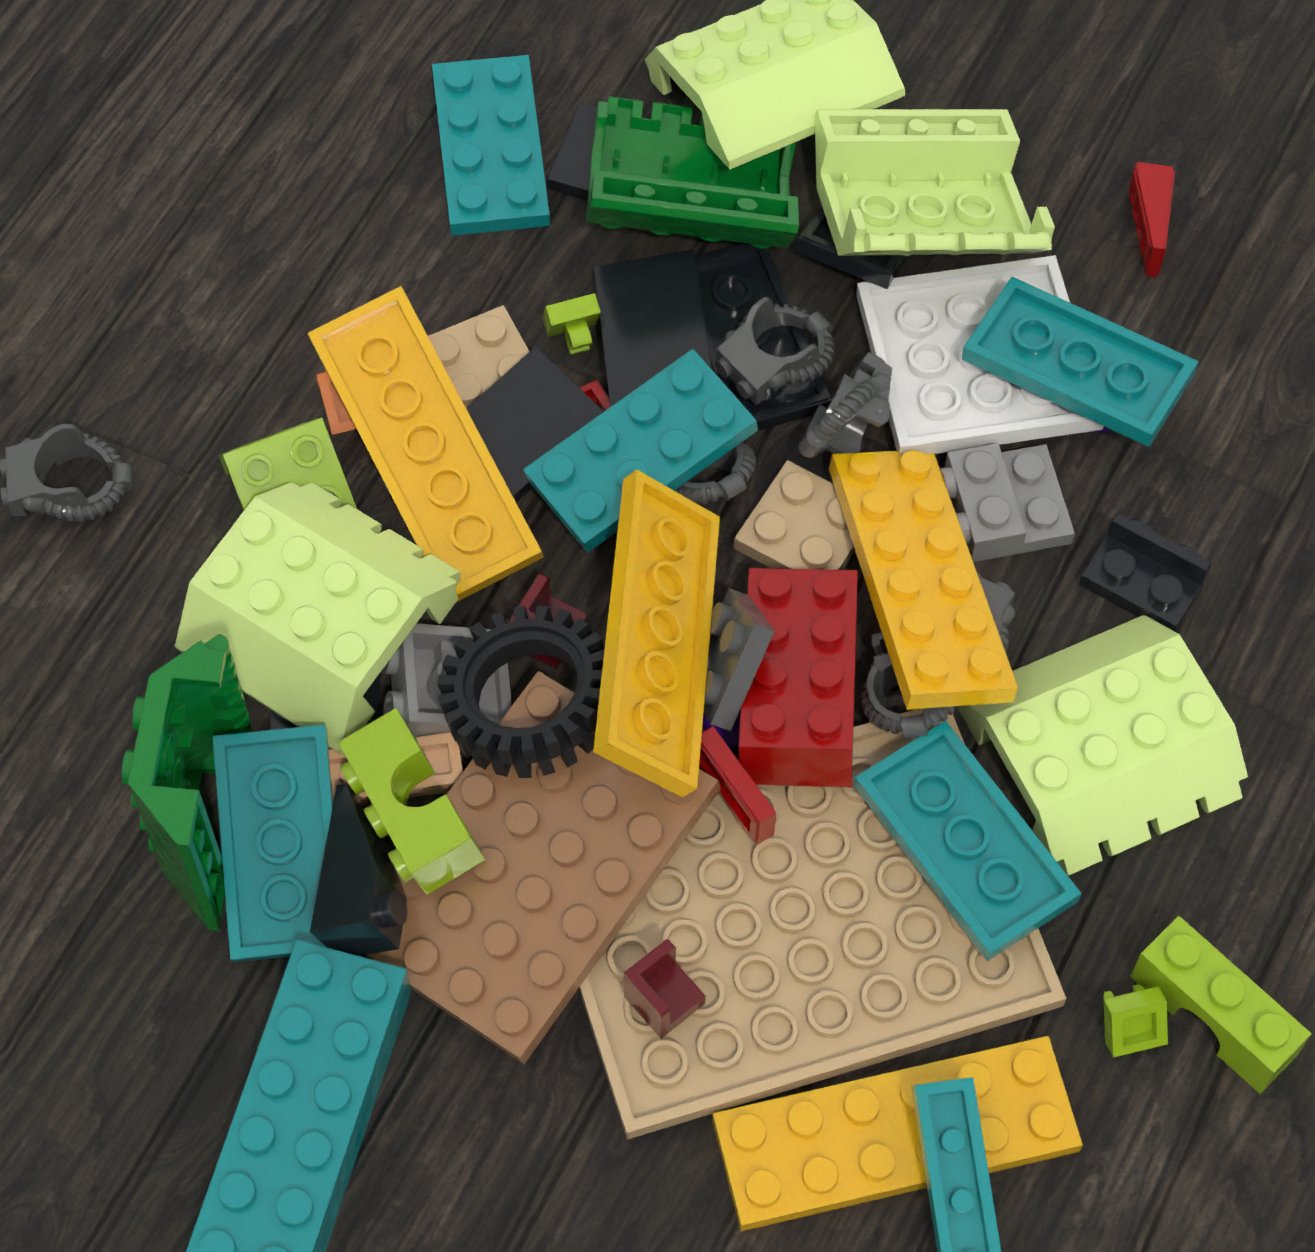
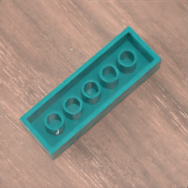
[186,939,412,1252]

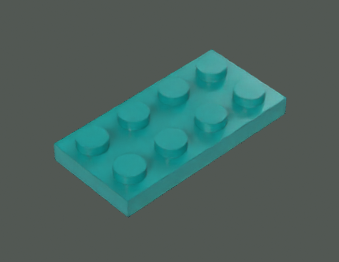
[432,55,550,236]
[962,277,1198,447]
[523,349,758,553]
[854,721,1082,961]
[213,724,333,962]

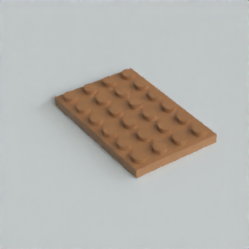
[363,671,721,1064]

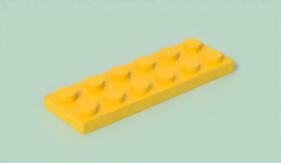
[308,286,544,602]
[829,450,1018,710]
[593,470,720,798]
[712,1036,1083,1231]

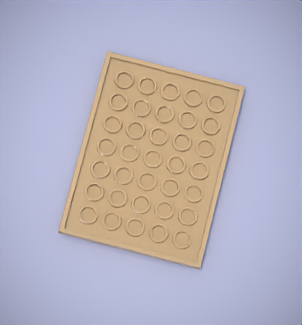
[578,708,1066,1140]

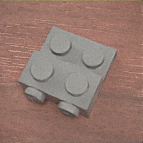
[940,443,1075,562]
[381,623,512,737]

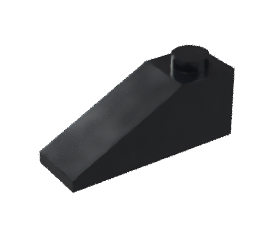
[310,784,408,956]

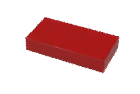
[699,726,776,844]

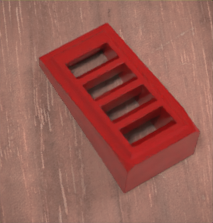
[1128,162,1175,277]

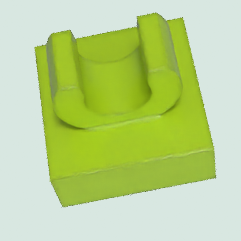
[542,293,601,355]
[1103,984,1168,1057]

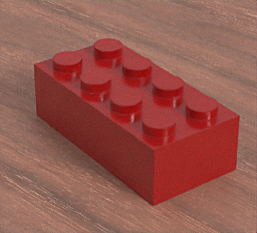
[739,568,858,788]

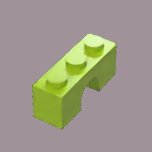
[338,708,485,895]
[1130,916,1312,1094]

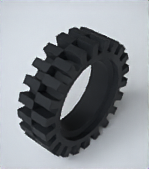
[438,605,604,778]

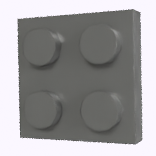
[704,588,775,731]

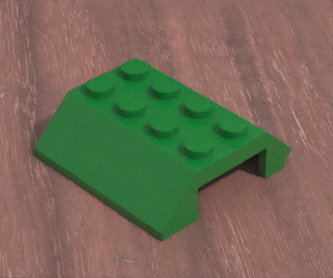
[586,96,799,248]
[122,634,253,931]

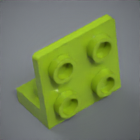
[218,418,357,511]

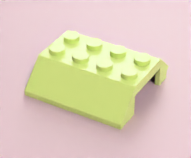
[645,0,905,169]
[815,109,1055,256]
[175,482,461,756]
[959,615,1248,876]

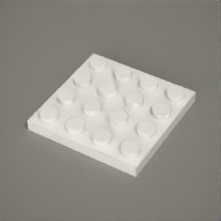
[856,255,1104,455]

